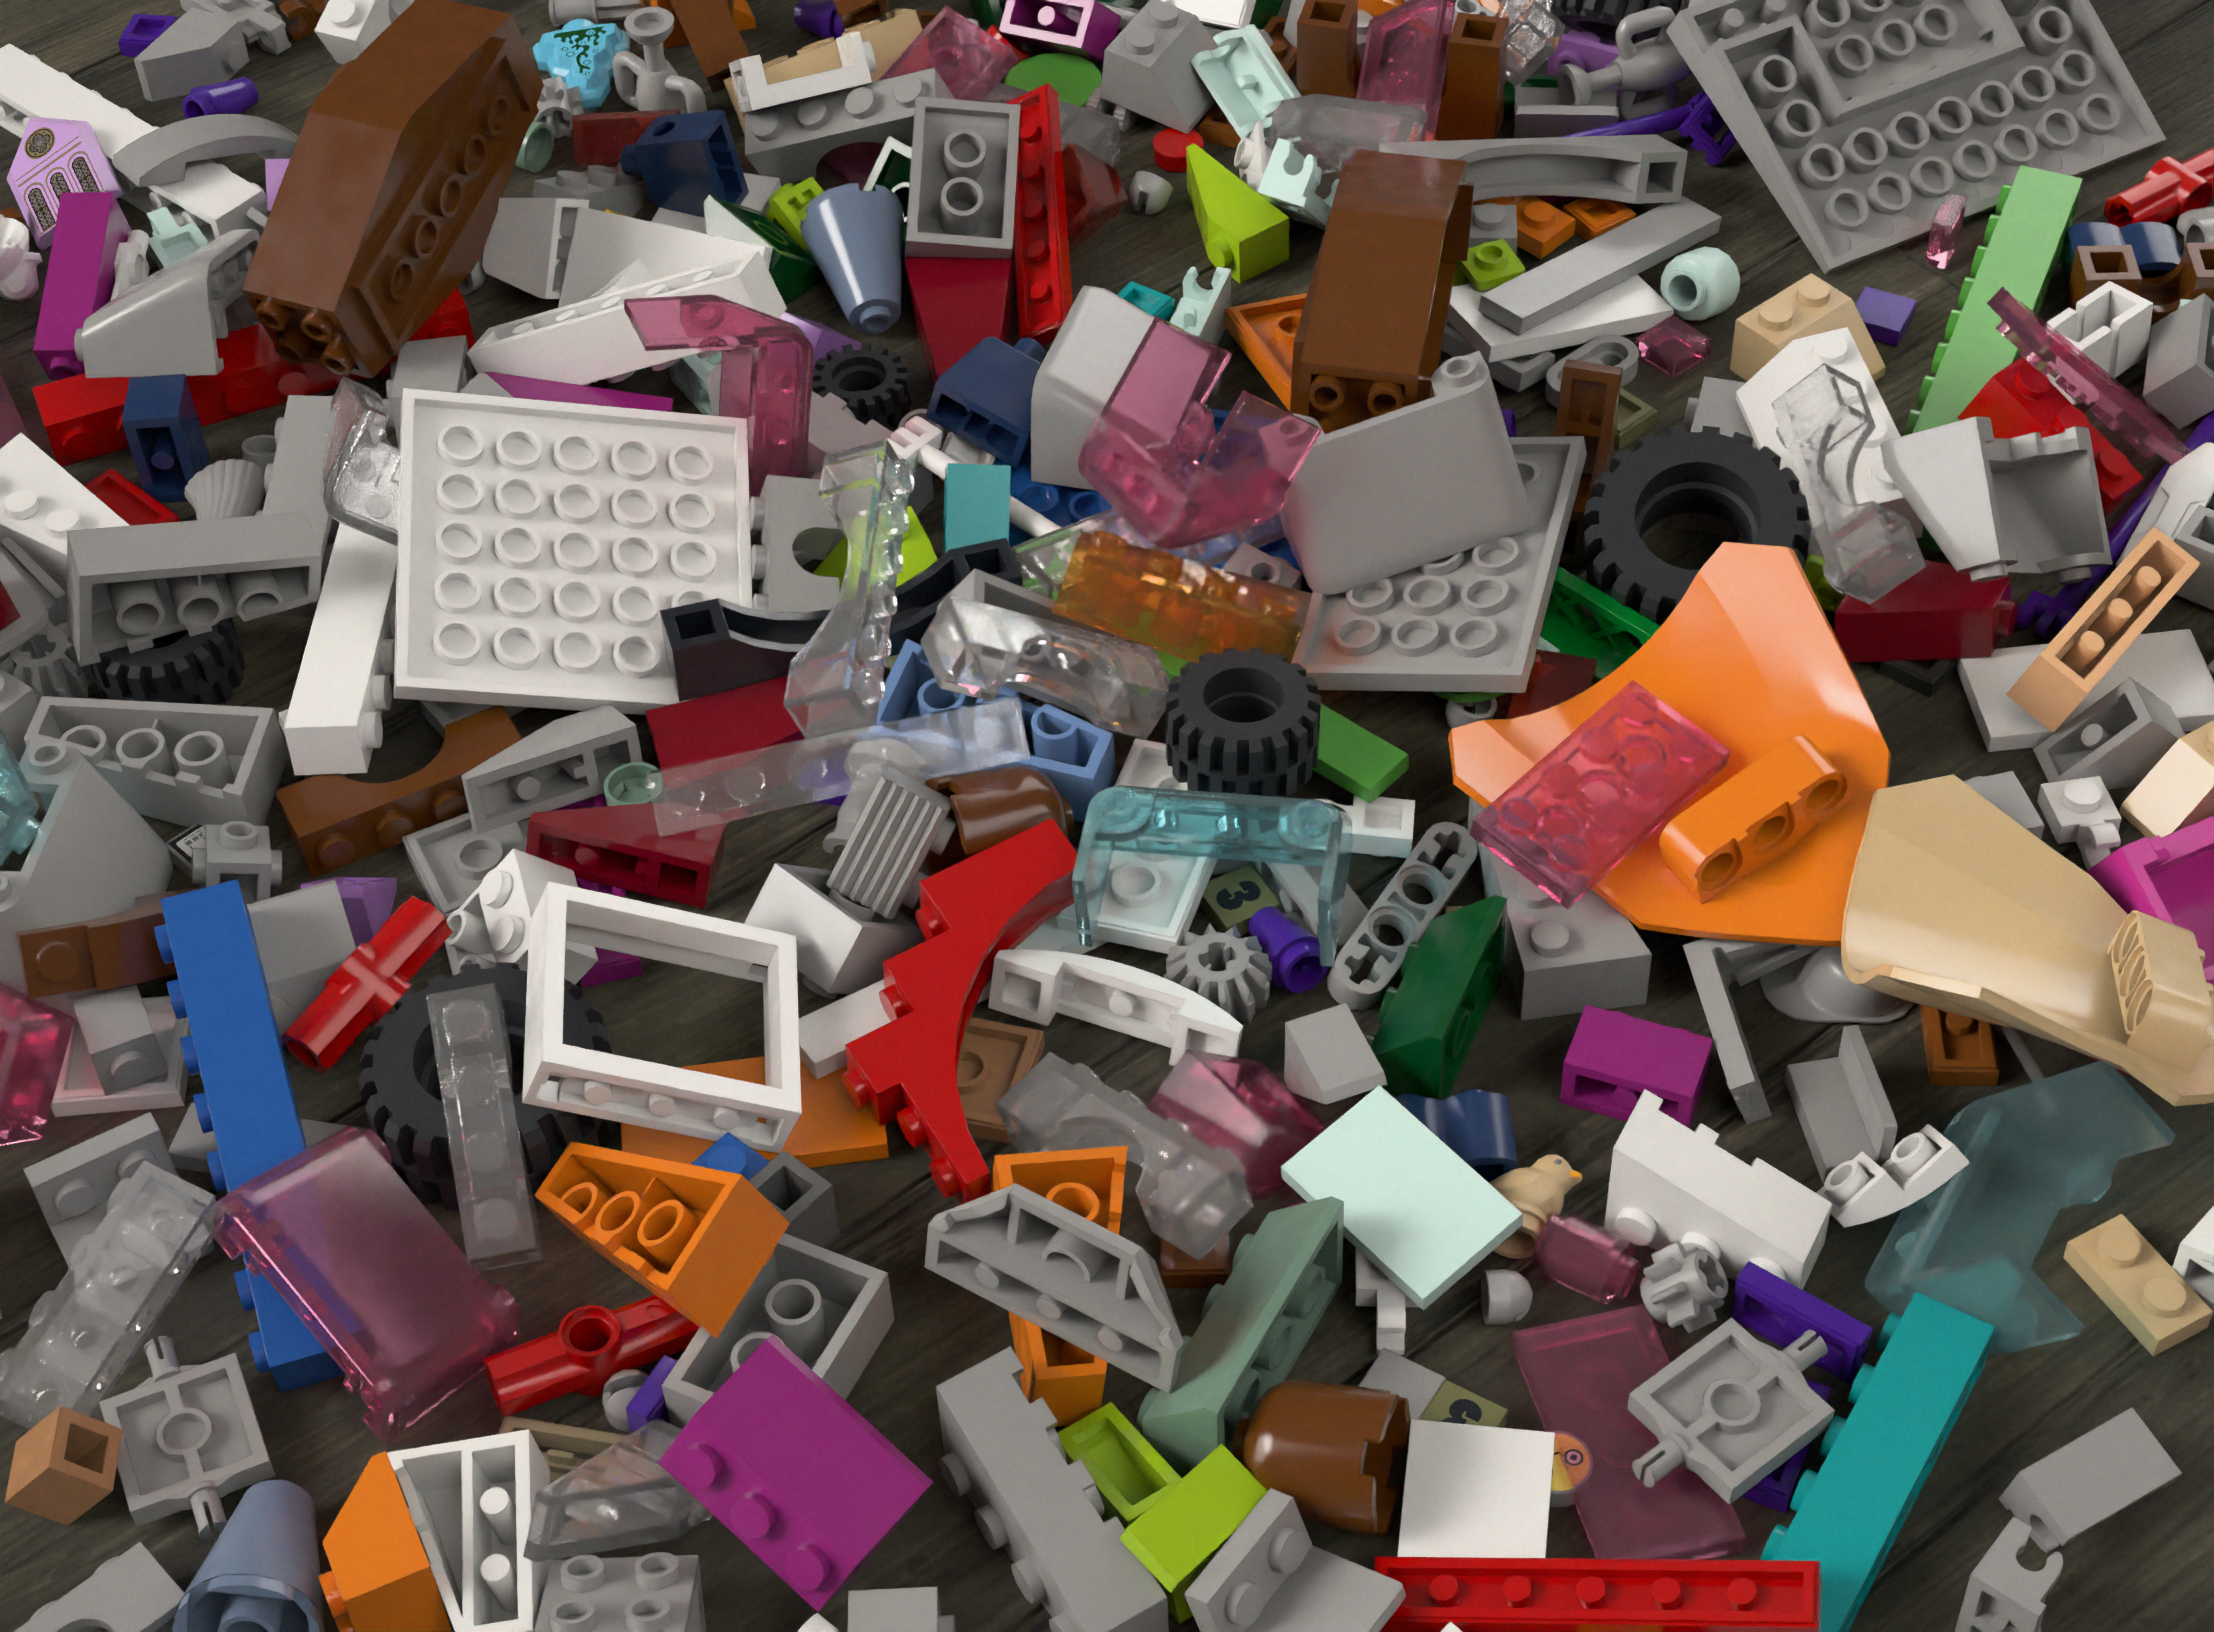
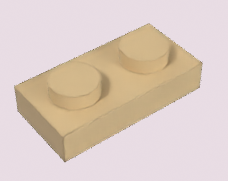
[2063,1214,2213,1357]

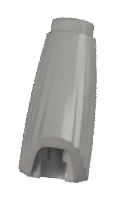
[184,459,265,520]

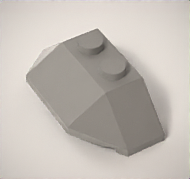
[924,1183,1184,1394]

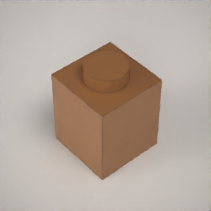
[4,1405,123,1526]

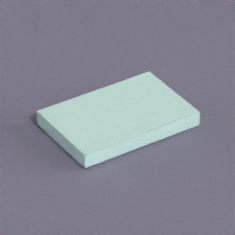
[1281,1085,1523,1311]

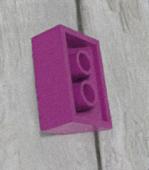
[657,1334,933,1612]

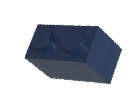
[122,374,210,503]

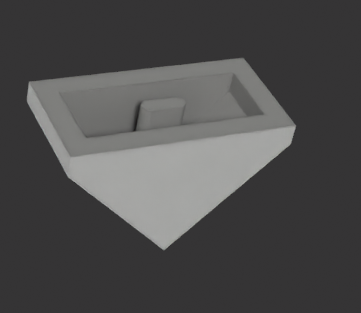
[1284,1003,1387,1105]

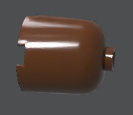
[924,766,1074,876]
[1233,1380,1411,1535]

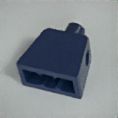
[620,110,749,218]
[925,337,1046,468]

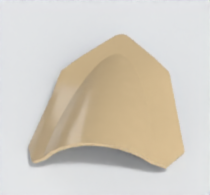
[1841,774,2214,1106]

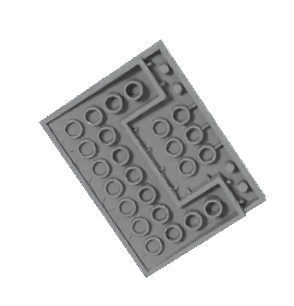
[1666,0,2166,274]

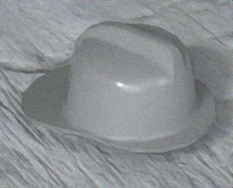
[1760,946,1914,1024]

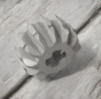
[0,619,96,704]
[1164,923,1272,1024]

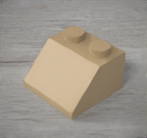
[1730,273,1886,382]

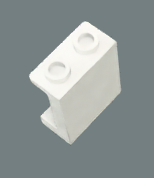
[728,31,876,113]

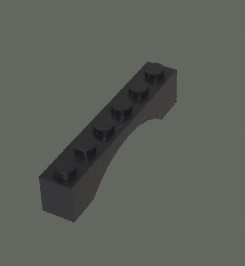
[660,538,1023,702]

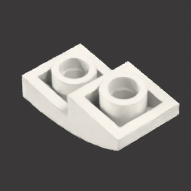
[1817,1124,1970,1228]

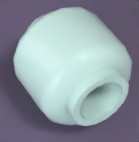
[1660,246,1740,322]

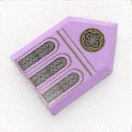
[6,116,124,251]

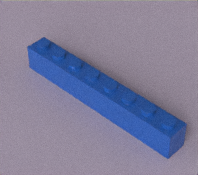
[154,879,362,1393]

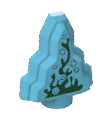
[533,19,630,113]

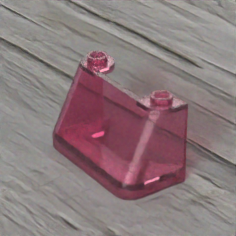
[211,1126,522,1446]

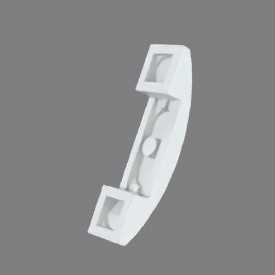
[988,949,1243,1083]

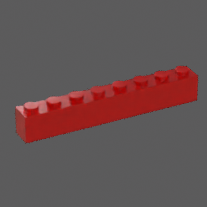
[32,287,475,467]

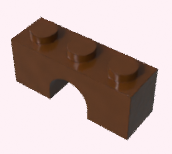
[2066,242,2214,330]

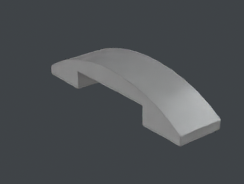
[113,114,298,187]

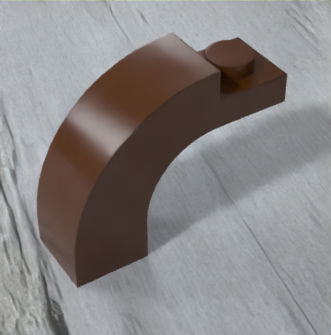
[1554,359,1623,566]
[16,887,200,999]

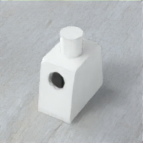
[482,198,589,299]

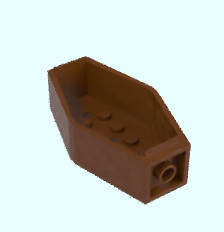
[241,0,544,379]
[1290,150,1474,434]

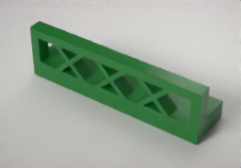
[1540,566,1661,689]

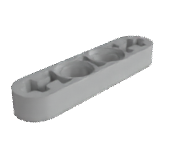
[1327,822,1478,1010]

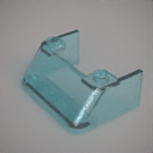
[1072,785,1353,967]
[1865,1061,2176,1355]

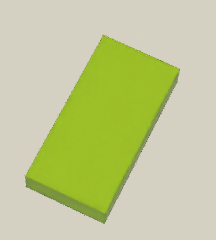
[1119,1443,1268,1593]

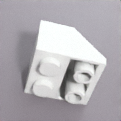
[445,848,598,985]

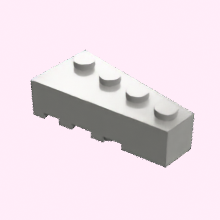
[255,395,376,616]
[24,696,289,827]
[1468,797,1652,1021]

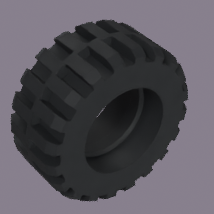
[1583,426,1811,643]
[358,962,618,1214]

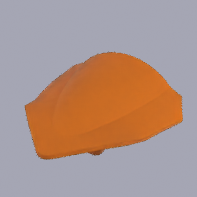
[1448,542,1891,947]

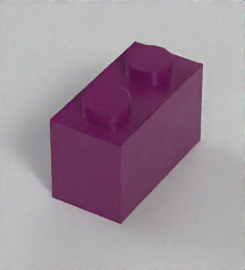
[999,0,1121,63]
[1560,1005,1713,1129]

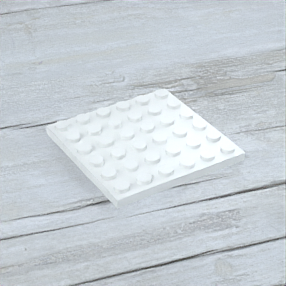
[394,388,753,715]

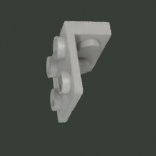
[23,1112,215,1308]
[1184,1488,1406,1632]
[534,1552,706,1632]

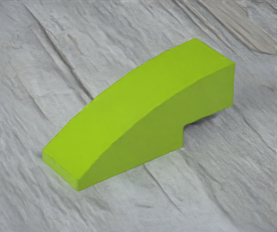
[1057,1402,1225,1624]

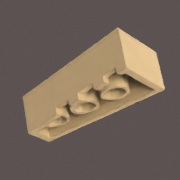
[723,8,936,136]

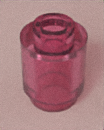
[1533,1213,1641,1305]

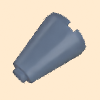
[800,183,904,334]
[172,1480,325,1632]

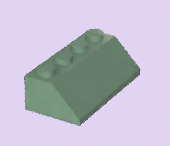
[1136,1196,1344,1477]

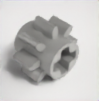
[534,76,585,138]
[1640,1241,1728,1333]

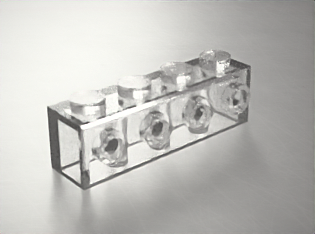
[0,1161,222,1430]

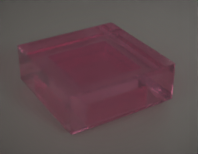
[1926,192,1967,269]
[1635,315,1712,378]

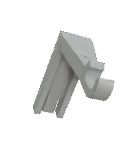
[1683,938,1823,1125]

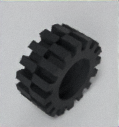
[810,343,911,429]

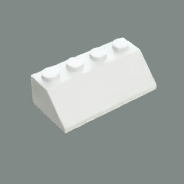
[1736,327,1923,559]

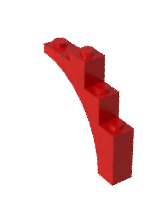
[841,818,1085,1205]

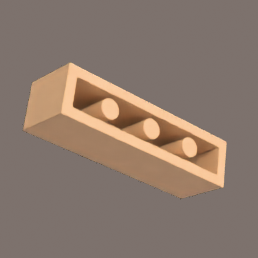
[2006,526,2201,733]

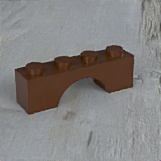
[275,705,522,879]

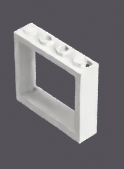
[522,881,802,1154]

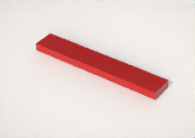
[1005,83,1073,346]
[1374,1557,1822,1632]

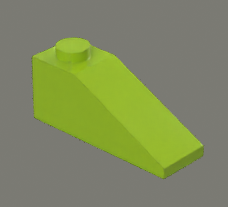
[1186,143,1289,284]

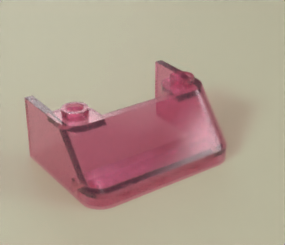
[624,294,814,504]
[1078,316,1322,551]

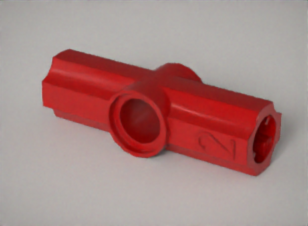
[2103,147,2214,228]
[280,895,453,1075]
[483,1295,699,1417]

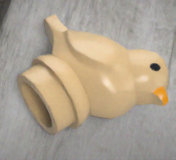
[1489,1154,1582,1259]

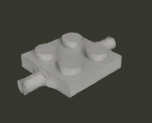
[1627,1317,1835,1505]
[99,1336,275,1541]

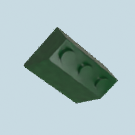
[1363,895,1508,1100]

